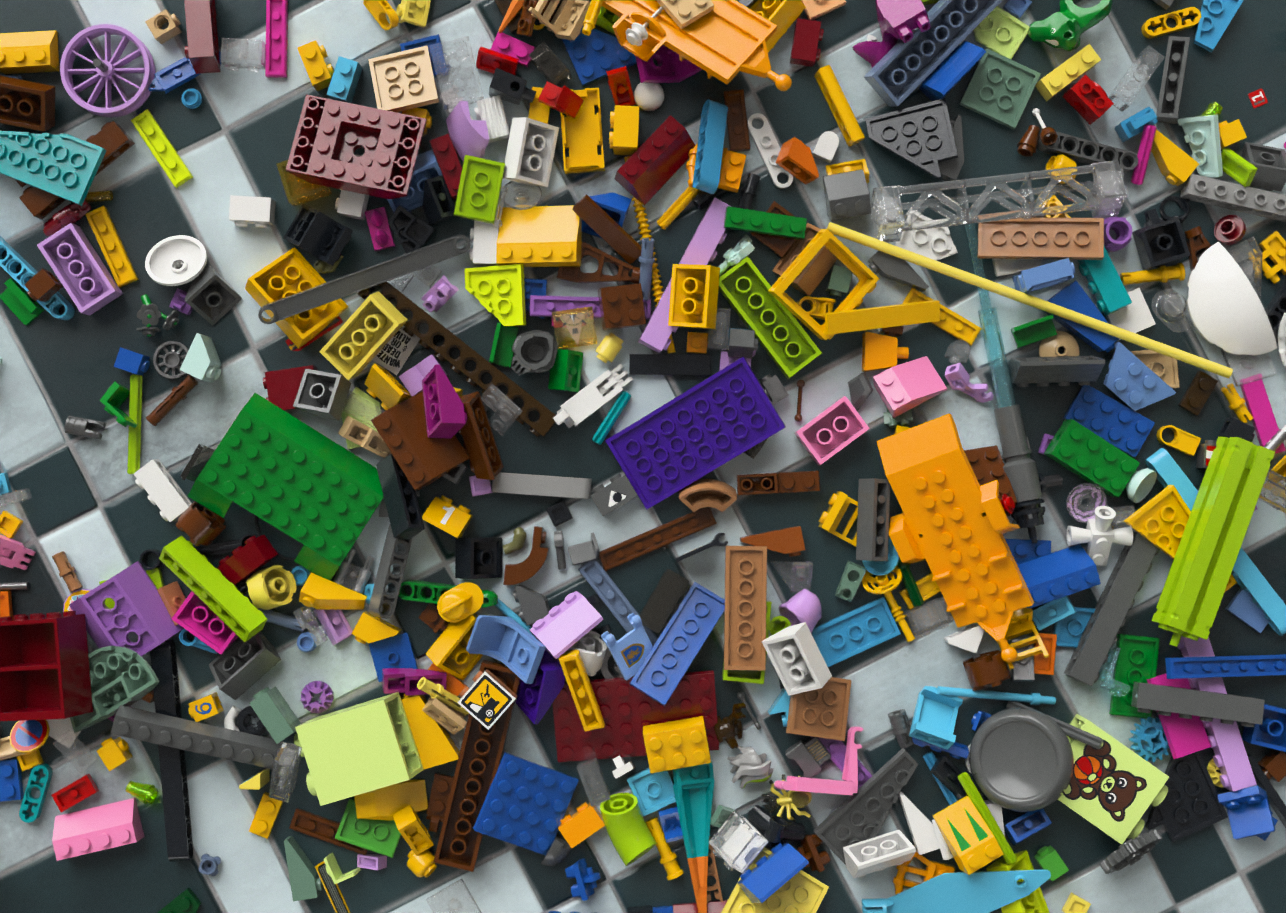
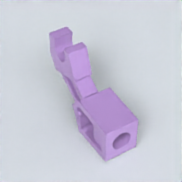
[945,362,994,403]

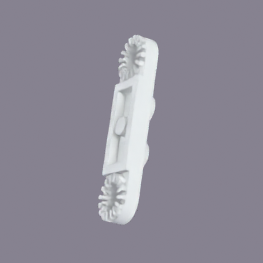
[747,113,793,189]

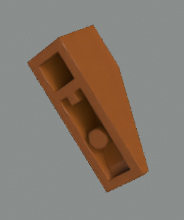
[740,526,805,557]

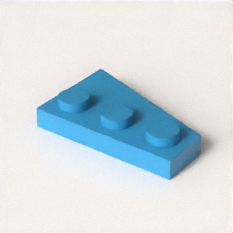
[1194,0,1243,53]

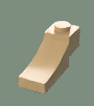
[338,416,392,458]

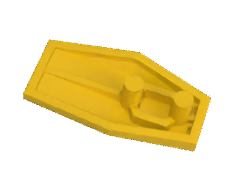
[354,780,428,821]

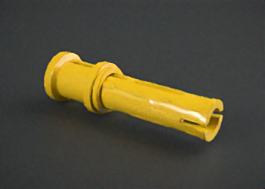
[1120,263,1185,286]
[646,817,684,880]

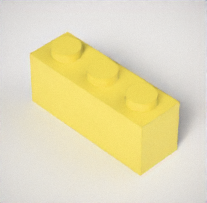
[1035,44,1101,102]

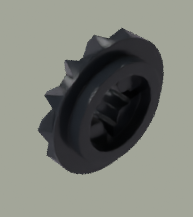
[237,706,267,736]

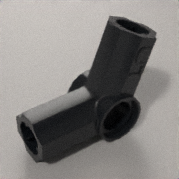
[747,805,806,843]

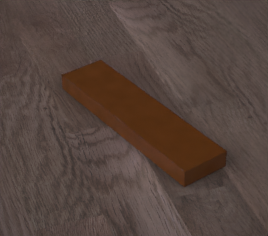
[572,194,642,264]
[289,808,368,855]

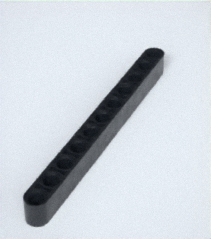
[150,640,193,862]

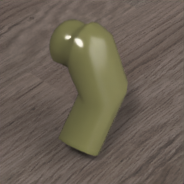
[314,255,344,274]
[502,527,527,555]

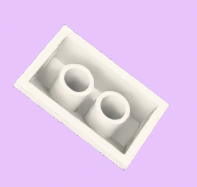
[503,117,559,188]
[762,622,832,696]
[843,830,916,878]

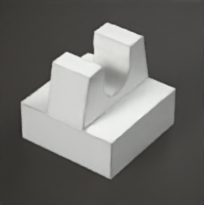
[612,755,635,778]

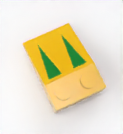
[933,796,1004,875]

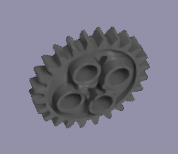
[1100,829,1162,874]

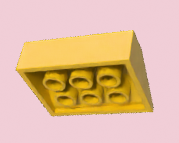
[496,205,582,267]
[245,247,348,349]

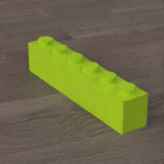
[159,536,267,642]

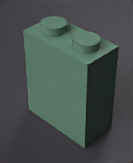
[249,686,301,744]

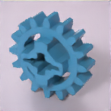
[1129,716,1170,762]

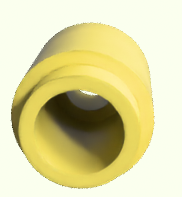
[595,332,624,363]

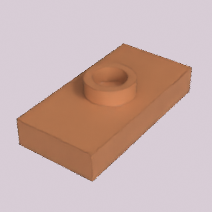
[157,581,186,626]

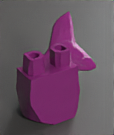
[852,0,931,68]

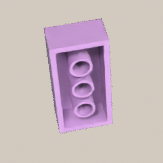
[37,223,123,316]

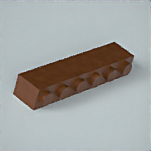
[19,121,135,220]

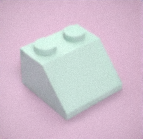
[180,333,221,383]

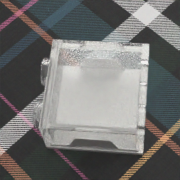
[709,811,769,873]

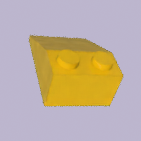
[364,364,412,410]

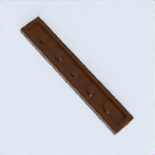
[599,507,717,571]

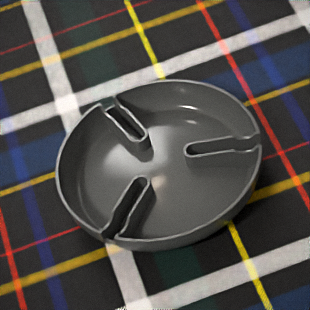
[969,707,1074,812]

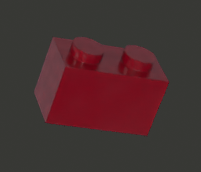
[790,18,824,67]

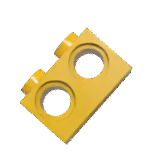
[392,805,434,856]

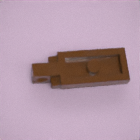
[426,773,454,832]

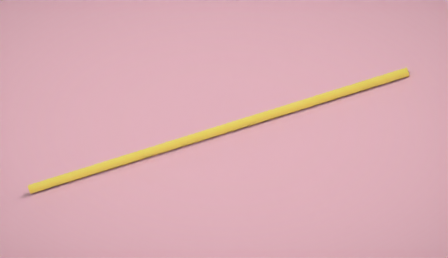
[827,222,1233,378]

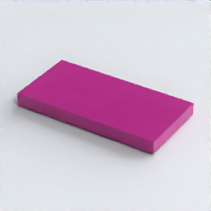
[1147,673,1211,759]

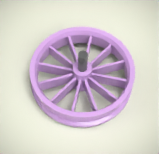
[60,24,156,118]

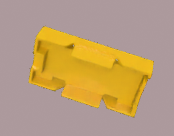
[560,88,605,174]

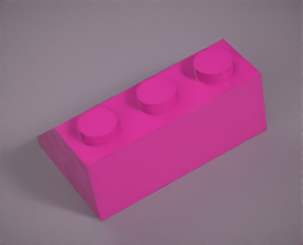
[172,591,238,655]

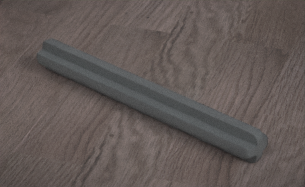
[1006,701,1103,749]

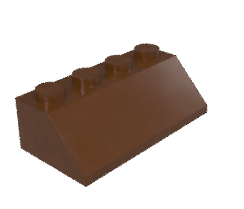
[458,391,504,480]

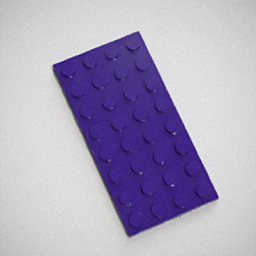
[605,357,786,510]

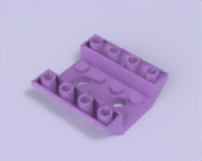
[69,561,183,656]

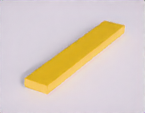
[825,300,940,335]

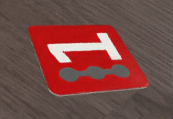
[1248,88,1268,108]

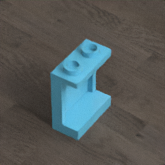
[909,686,963,750]

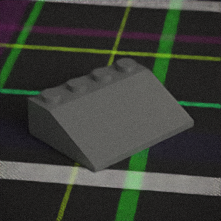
[1010,355,1105,387]

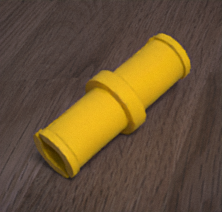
[1221,383,1253,423]

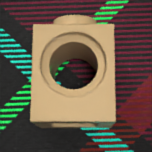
[145,9,182,44]

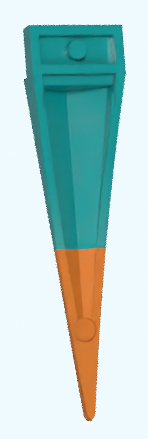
[673,761,714,913]

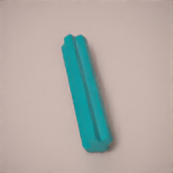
[592,391,631,445]

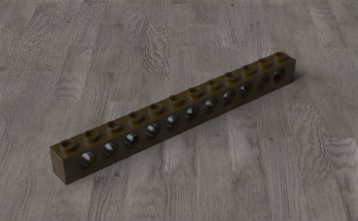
[357,267,556,437]

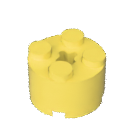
[246,565,296,610]

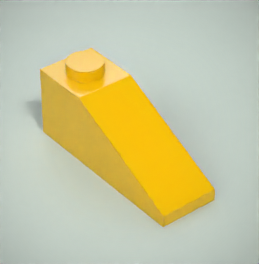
[1151,129,1199,186]
[299,573,367,610]

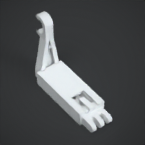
[553,364,633,428]

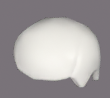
[634,83,664,111]

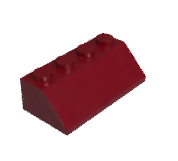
[614,115,695,206]

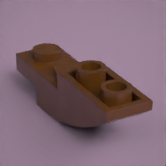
[737,471,821,495]

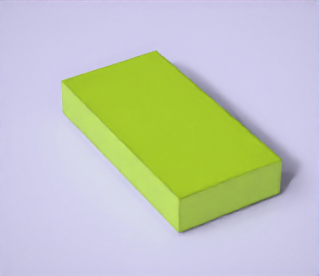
[1221,148,1258,187]

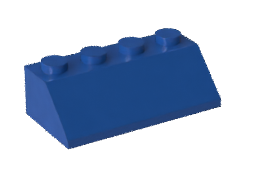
[1017,544,1101,608]

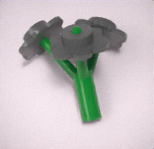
[136,294,179,337]

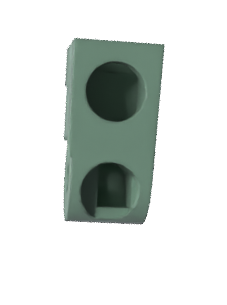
[835,560,866,602]

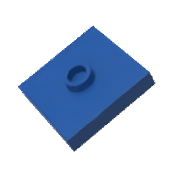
[368,632,418,682]

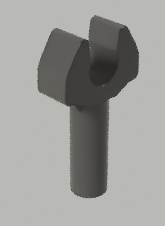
[554,531,566,570]

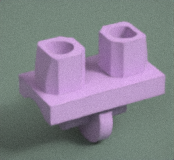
[421,275,459,312]

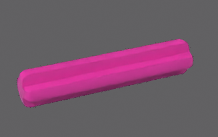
[1131,124,1157,185]

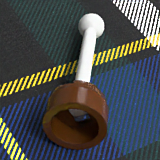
[1032,108,1058,145]

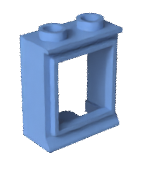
[1012,258,1075,293]

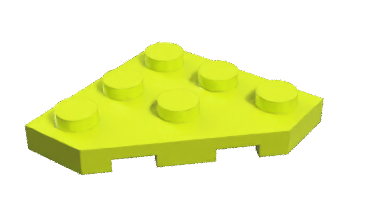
[464,264,526,327]

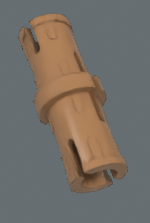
[52,551,83,593]

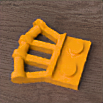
[686,143,746,193]
[893,851,955,894]

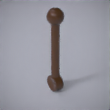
[794,380,805,422]

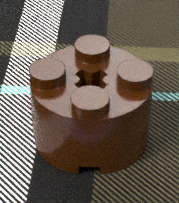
[176,501,226,546]
[963,650,1011,691]

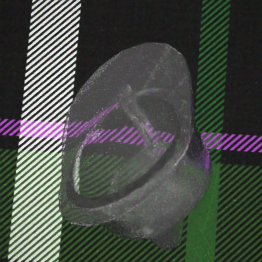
[1151,289,1193,333]

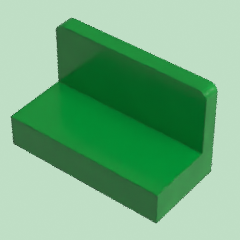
[0,278,44,325]
[1011,314,1057,348]
[489,322,519,368]
[548,349,583,392]

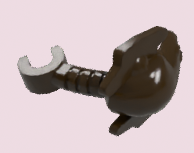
[714,703,746,749]

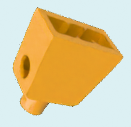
[862,332,909,372]

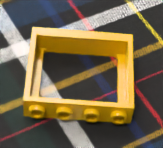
[768,229,879,340]

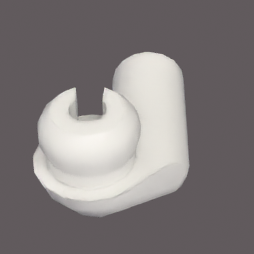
[223,706,241,731]

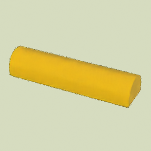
[814,65,865,147]
[559,649,605,732]

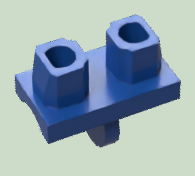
[565,858,601,901]

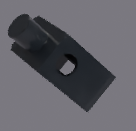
[489,68,536,105]

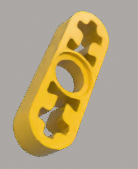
[1141,7,1201,39]

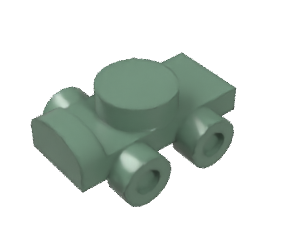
[883,408,913,428]

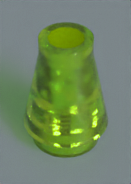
[125,781,158,804]

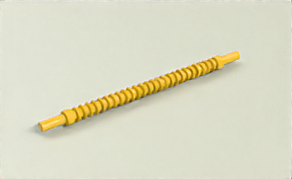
[624,156,676,354]

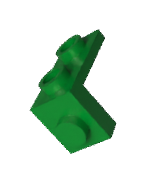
[100,382,137,428]

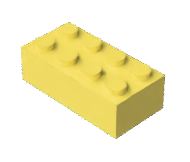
[319,291,408,380]

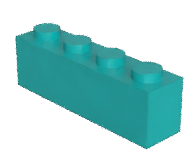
[1077,246,1132,316]

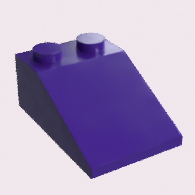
[516,650,565,724]

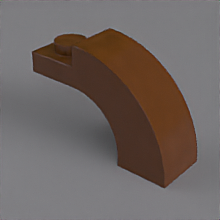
[503,526,549,585]

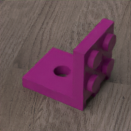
[635,45,703,83]

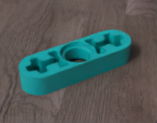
[19,763,53,823]

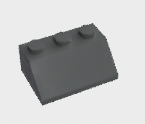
[209,631,281,700]

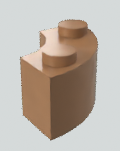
[679,479,737,512]

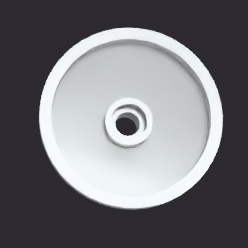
[145,235,207,286]

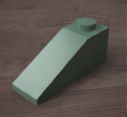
[284,836,323,901]

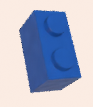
[1004,809,1052,846]

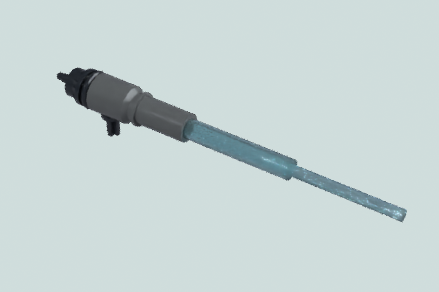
[962,210,1063,544]

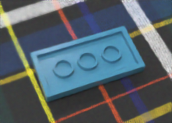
[812,596,901,667]

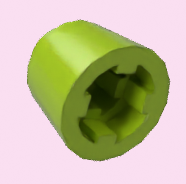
[769,616,791,635]

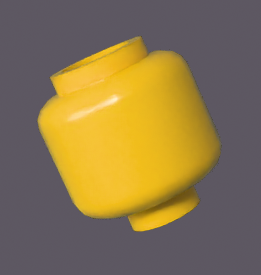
[1046,154,1077,184]
[407,849,437,878]

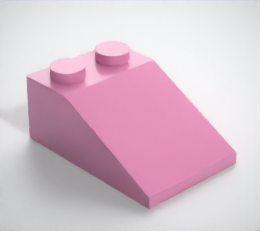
[873,356,947,418]

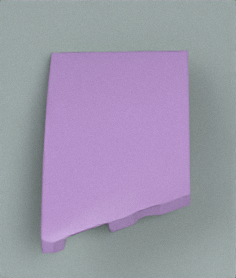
[446,101,489,162]

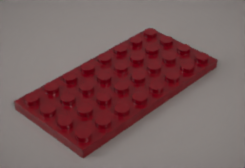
[553,670,719,762]

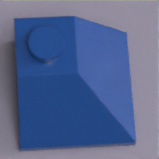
[582,192,632,239]

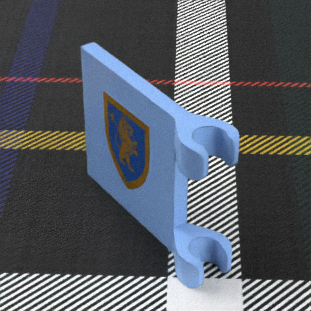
[601,613,653,681]

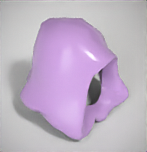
[778,589,822,634]

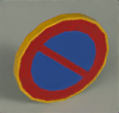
[9,720,50,753]

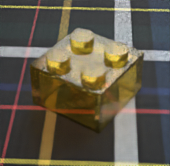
[276,160,332,206]

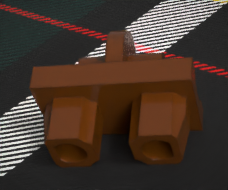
[797,833,831,872]

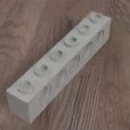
[1180,174,1286,222]

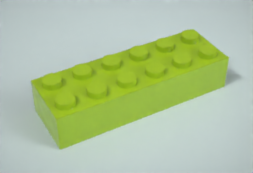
[719,256,822,379]

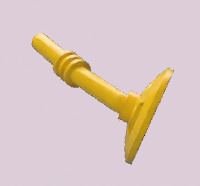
[862,566,915,642]

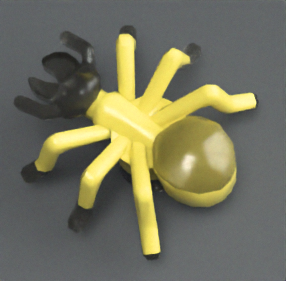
[762,774,812,822]

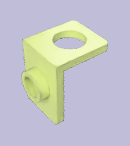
[324,853,361,884]

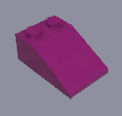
[422,364,467,439]

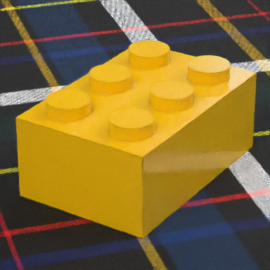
[643,716,711,773]

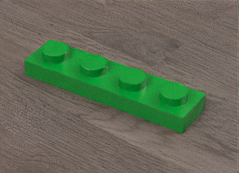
[723,206,807,240]

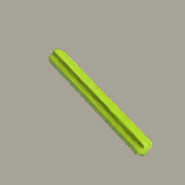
[127,374,143,474]
[958,772,1017,865]

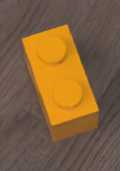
[558,801,605,848]

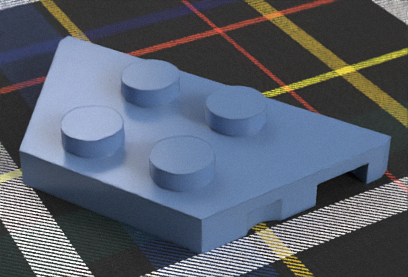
[1103,341,1176,411]

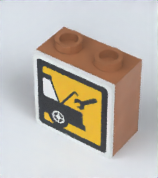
[457,669,517,730]

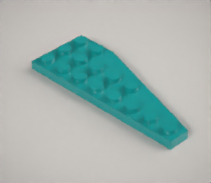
[0,131,107,206]

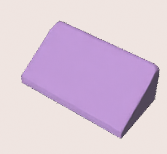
[314,609,353,645]

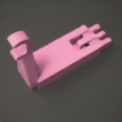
[0,535,35,570]
[774,726,864,796]

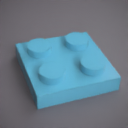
[627,768,676,816]

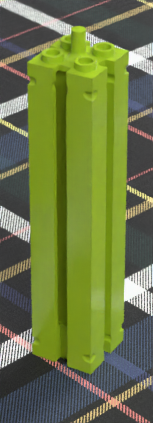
[1152,437,1275,647]

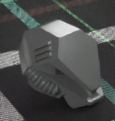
[511,330,557,375]

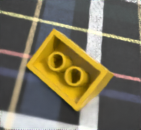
[749,0,806,52]
[0,30,59,74]
[668,264,720,329]
[426,613,483,681]

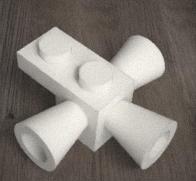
[1066,506,1133,566]

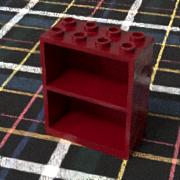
[0,611,93,721]

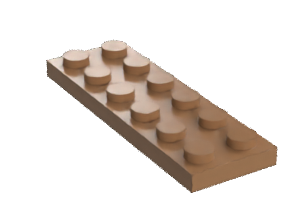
[977,217,1104,260]
[724,546,767,671]

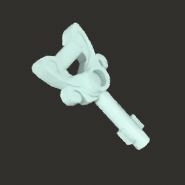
[718,234,755,276]

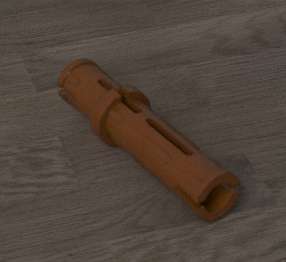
[146,375,198,426]

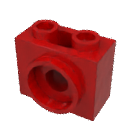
[1062,74,1114,125]

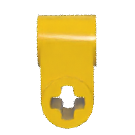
[797,296,836,320]

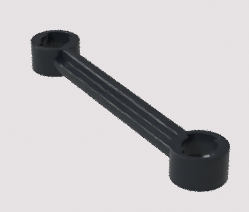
[140,533,258,570]

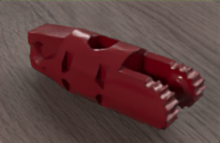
[43,200,91,236]

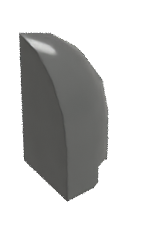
[541,835,572,866]

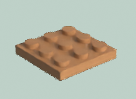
[786,677,851,741]

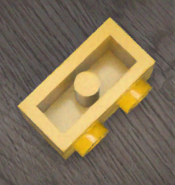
[297,40,334,91]

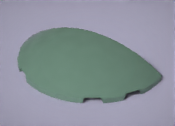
[70,646,159,733]

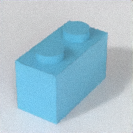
[326,56,363,103]

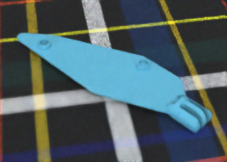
[862,870,1051,913]

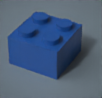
[1242,703,1286,752]

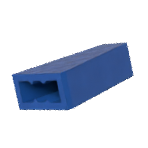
[1043,280,1119,352]

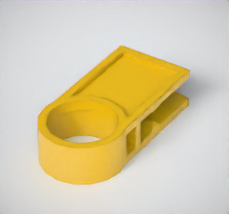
[363,0,399,30]
[1156,425,1201,456]

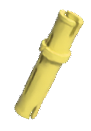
[417,677,469,716]

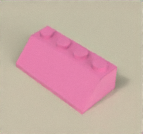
[52,798,144,861]

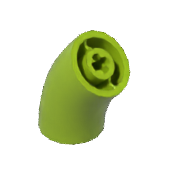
[600,793,657,866]

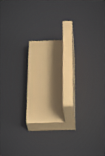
[422,697,467,735]

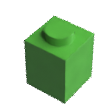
[1034,845,1069,882]

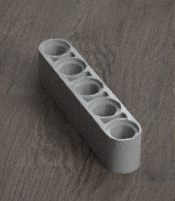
[492,472,592,499]

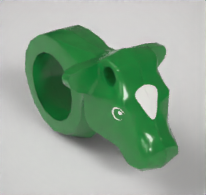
[1028,0,1113,51]

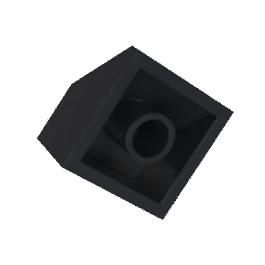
[455,537,502,579]

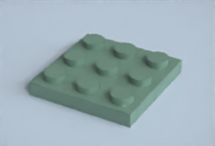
[959,48,1041,130]

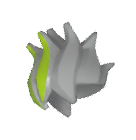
[727,746,774,789]

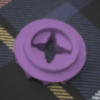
[300,681,333,713]

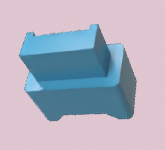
[1114,107,1158,142]

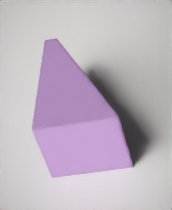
[357,854,387,870]

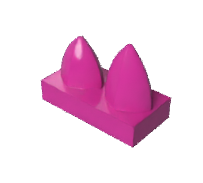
[365,207,395,252]

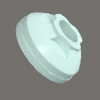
[1126,468,1157,503]

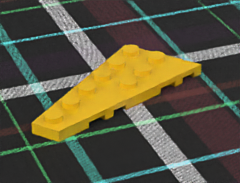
[1124,485,1237,593]

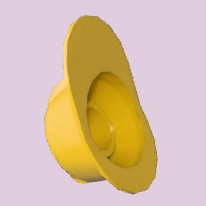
[437,582,484,623]

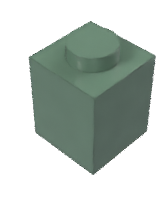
[826,265,853,298]

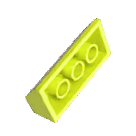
[986,850,1049,913]

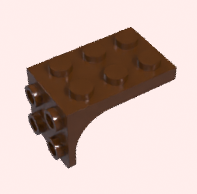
[964,445,1017,518]

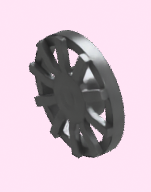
[153,341,189,379]

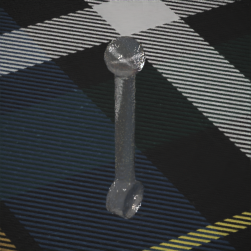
[494,186,508,228]

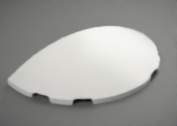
[1186,242,1278,356]

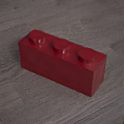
[430,134,462,201]
[217,535,278,586]

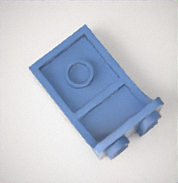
[466,615,546,684]

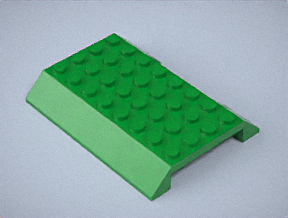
[188,393,384,580]

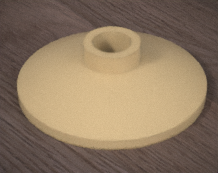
[1039,331,1079,357]

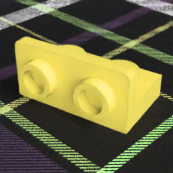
[396,0,431,28]

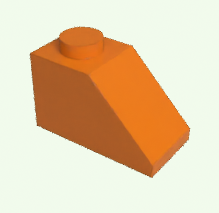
[776,137,819,184]

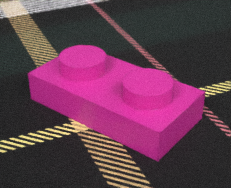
[490,31,536,68]

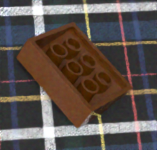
[371,391,470,491]

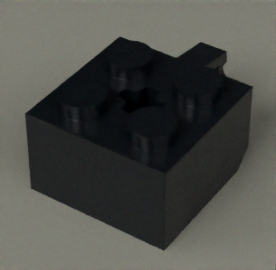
[1132,208,1190,270]

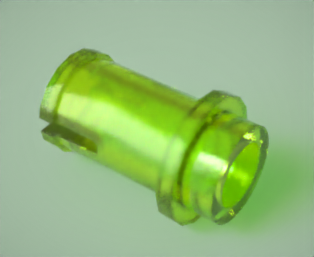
[1200,101,1223,116]

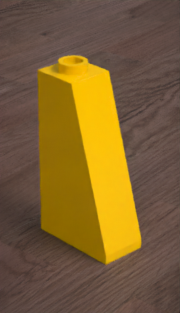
[401,693,460,769]

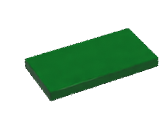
[1109,634,1160,719]

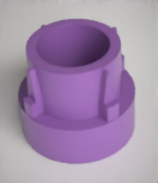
[1104,216,1132,253]

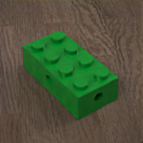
[1043,419,1140,497]

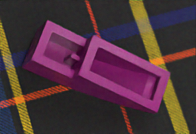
[382,668,447,696]

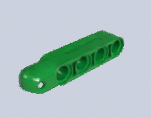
[398,580,498,608]

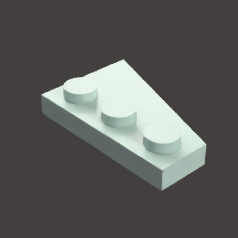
[1178,114,1223,178]

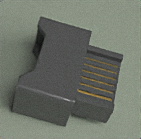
[785,737,831,778]

